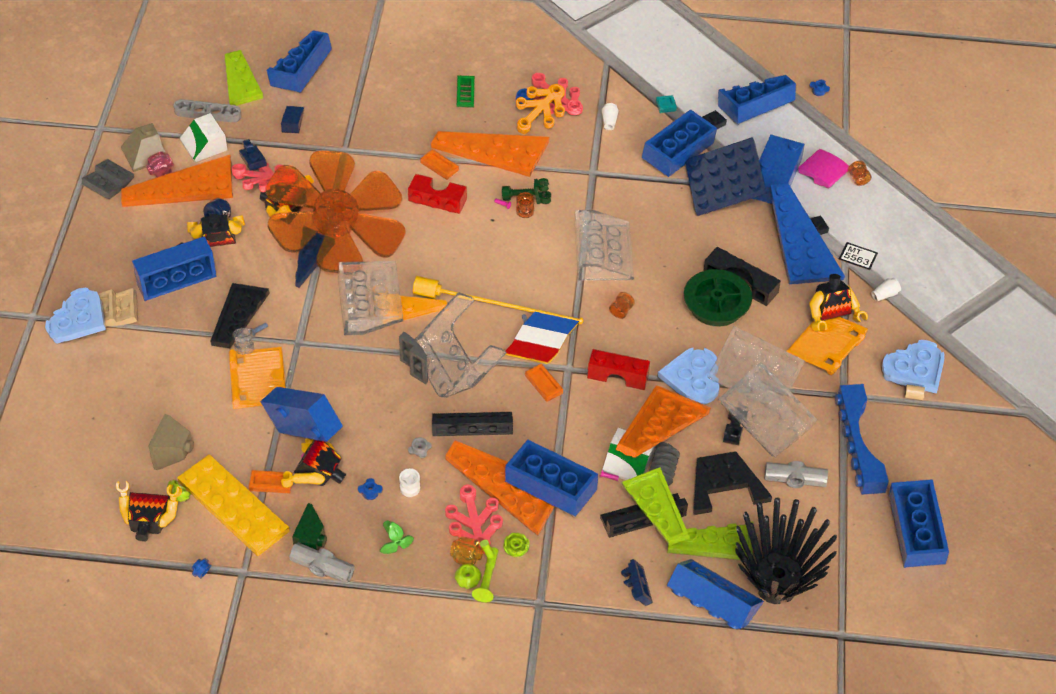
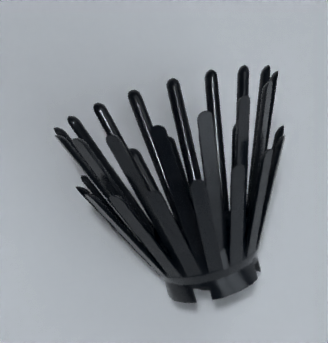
[735,497,837,604]

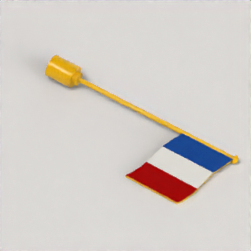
[413,276,583,364]

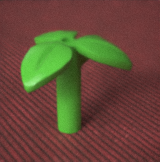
[380,520,414,554]

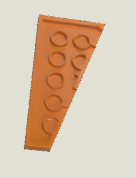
[431,131,549,177]
[121,154,233,207]
[616,385,711,458]
[446,440,555,536]

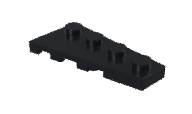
[210,283,270,349]

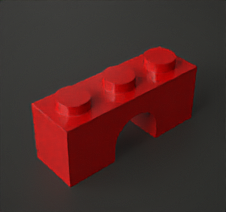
[408,174,467,214]
[587,349,650,390]

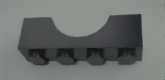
[703,247,781,306]

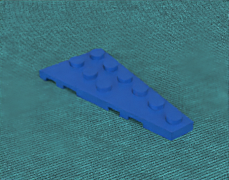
[769,183,845,285]

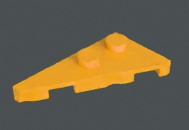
[373,293,448,325]

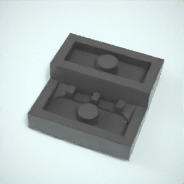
[82,159,134,199]
[399,332,428,384]

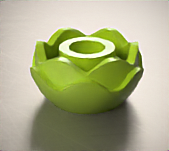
[167,479,191,502]
[503,533,530,557]
[455,564,482,589]

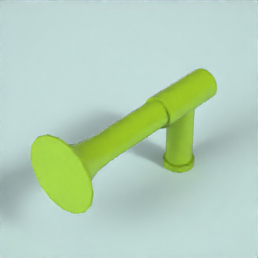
[472,540,498,603]

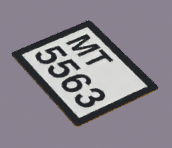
[839,242,878,270]

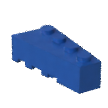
[266,30,332,93]
[718,75,796,124]

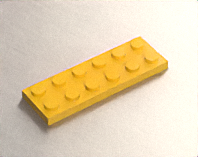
[177,454,290,556]

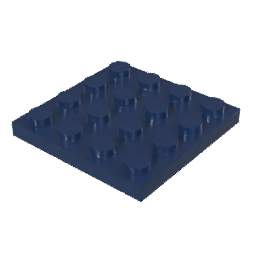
[685,137,767,216]

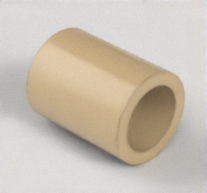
[904,384,925,401]

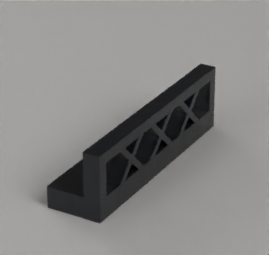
[432,412,513,436]
[600,493,688,538]

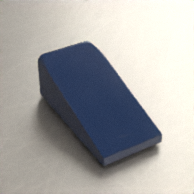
[281,106,304,133]

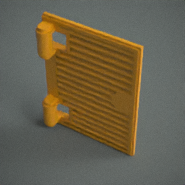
[786,317,868,375]
[229,347,286,409]

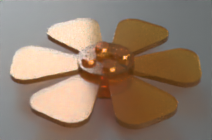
[265,151,406,273]

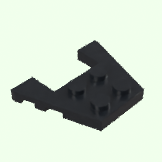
[693,451,772,515]

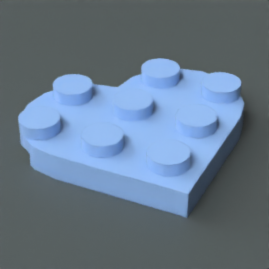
[45,287,106,344]
[882,340,944,394]
[658,348,720,405]

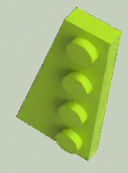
[224,50,263,106]
[622,467,690,546]
[667,521,754,560]

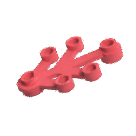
[532,73,583,115]
[231,163,298,192]
[445,484,503,555]

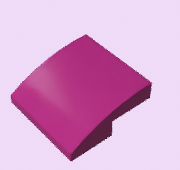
[798,149,850,188]

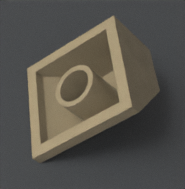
[121,123,167,172]
[148,414,194,470]

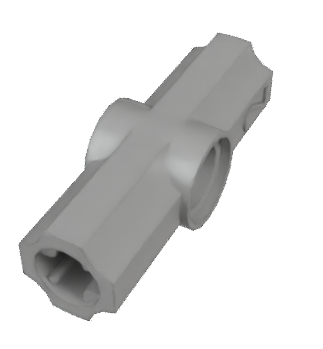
[764,461,828,488]
[289,543,355,583]

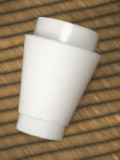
[601,103,619,130]
[871,278,901,302]

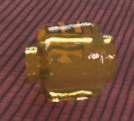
[450,536,483,565]

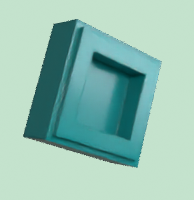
[656,95,677,113]

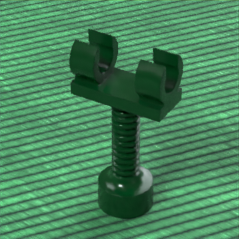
[502,178,551,204]

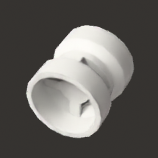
[399,468,420,497]

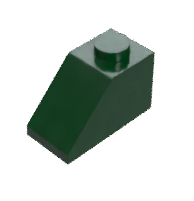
[292,503,327,550]

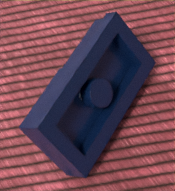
[239,139,267,171]
[621,559,653,606]

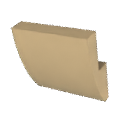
[98,288,138,326]

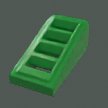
[457,75,475,108]

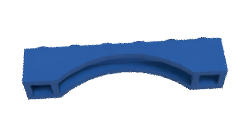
[835,384,889,495]

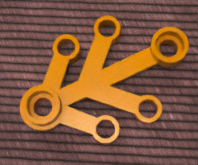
[516,84,565,134]

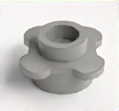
[408,437,432,458]

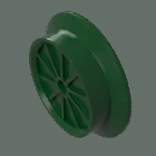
[684,269,752,327]

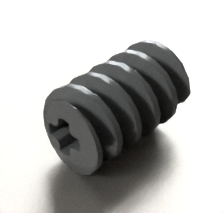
[649,442,680,486]

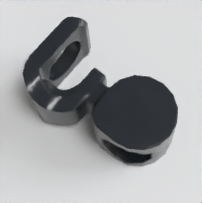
[723,407,747,445]

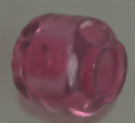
[146,151,174,177]

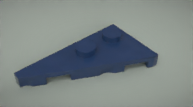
[295,227,335,288]

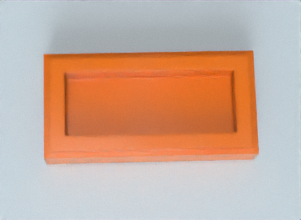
[420,149,459,180]
[525,363,563,402]
[249,470,293,494]

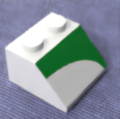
[180,113,227,162]
[603,428,655,480]

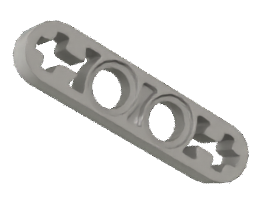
[174,99,241,122]

